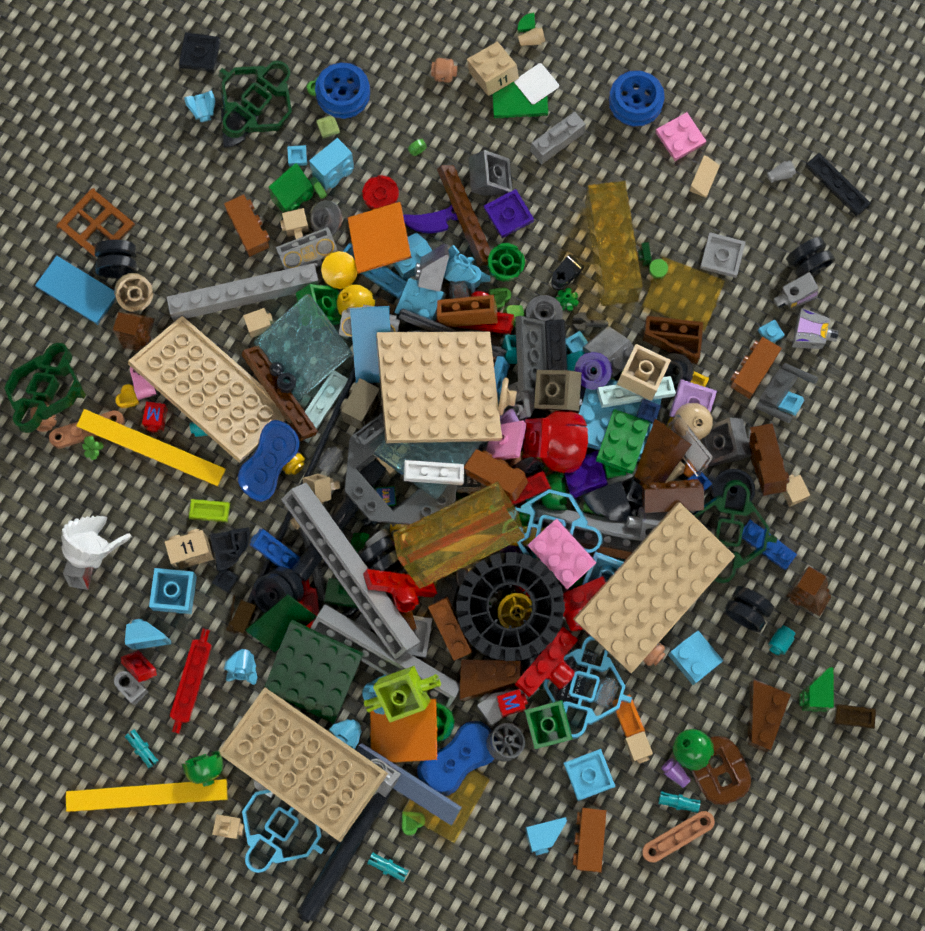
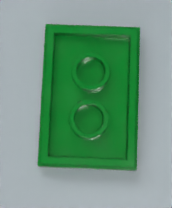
[492,82,548,118]

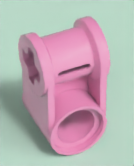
[130,367,157,400]

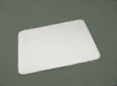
[514,63,559,104]

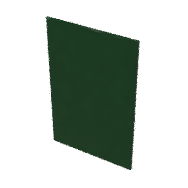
[245,594,317,652]

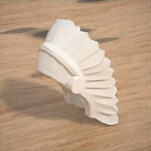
[61,516,132,569]

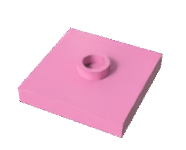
[486,421,527,460]

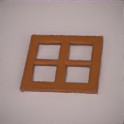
[56,188,135,259]

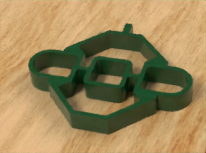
[218,61,292,138]
[4,343,86,433]
[692,480,778,583]

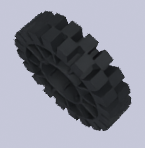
[456,552,565,661]

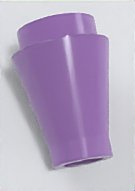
[661,758,691,788]

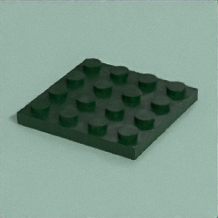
[264,620,364,724]

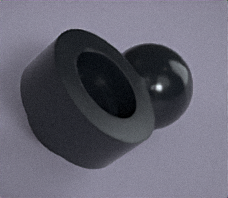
[269,362,296,393]

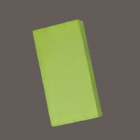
[189,499,230,523]

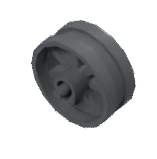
[486,723,525,762]

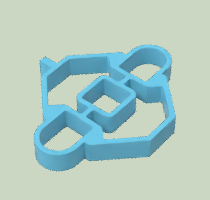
[499,489,603,556]
[544,636,632,739]
[242,790,324,873]

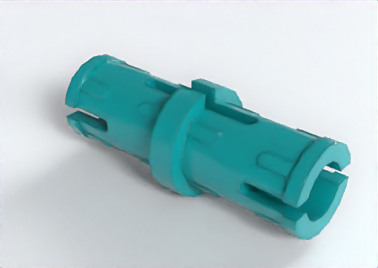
[125,729,159,769]
[658,791,700,813]
[367,852,409,882]

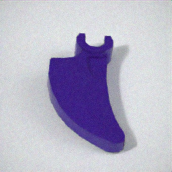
[403,205,458,233]

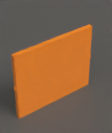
[348,202,412,274]
[370,699,438,763]

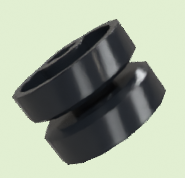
[786,236,835,278]
[95,239,137,279]
[710,469,755,515]
[359,535,407,572]
[252,566,304,613]
[723,586,775,633]

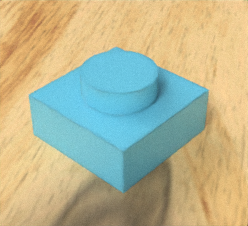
[287,145,307,166]
[758,320,785,343]
[566,331,588,353]
[778,392,804,416]

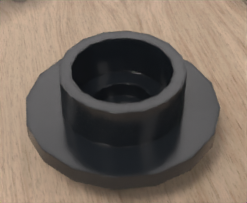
[664,353,694,390]

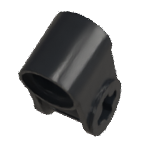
[551,254,585,291]

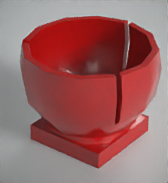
[522,410,588,473]

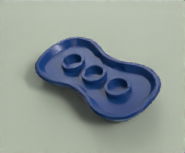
[238,420,299,502]
[417,721,499,796]

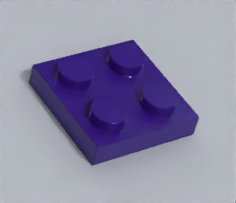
[484,189,534,238]
[565,450,609,498]

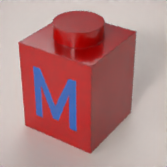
[142,402,168,432]
[496,689,528,718]

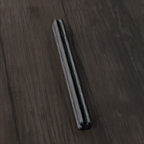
[398,308,506,358]

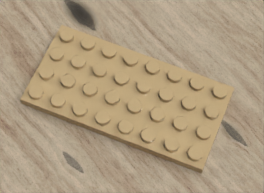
[128,316,286,463]
[573,502,735,673]
[219,687,388,842]

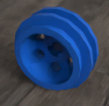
[315,62,370,119]
[609,70,665,127]

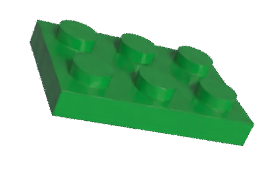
[596,409,650,474]

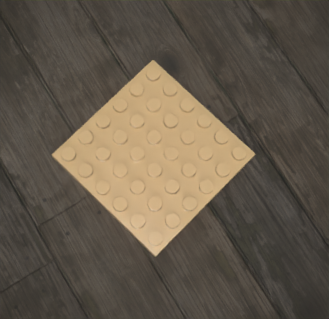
[376,332,502,443]

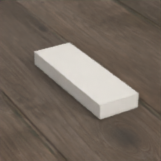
[404,460,464,485]

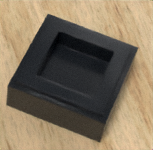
[212,569,239,594]

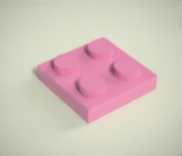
[656,112,706,161]

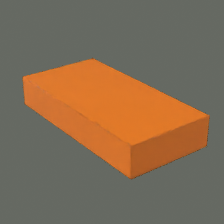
[611,694,645,738]

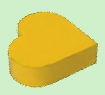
[115,384,140,409]

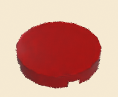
[362,175,399,210]

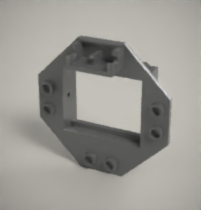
[344,413,459,527]

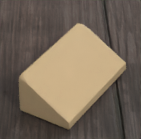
[689,155,720,198]

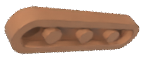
[49,410,125,449]
[642,811,715,863]

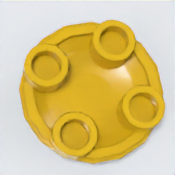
[321,251,357,289]

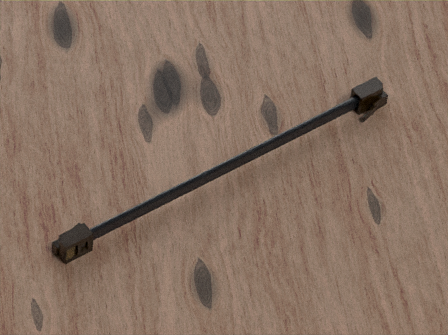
[226,298,396,637]

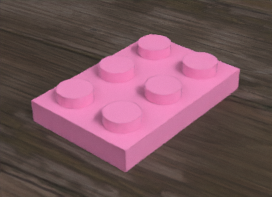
[527,519,597,589]

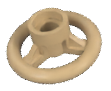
[499,378,517,416]

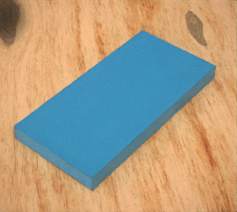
[35,256,116,325]
[350,306,391,383]

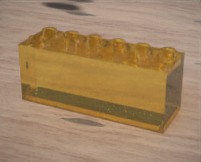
[585,181,643,306]
[393,481,525,589]

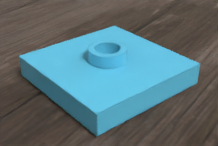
[563,749,616,801]

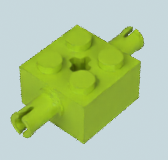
[364,666,441,723]

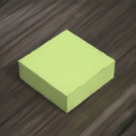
[316,116,340,138]

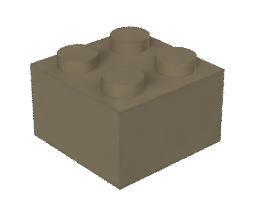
[534,370,582,411]
[340,378,381,429]

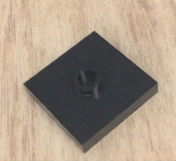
[179,32,221,72]

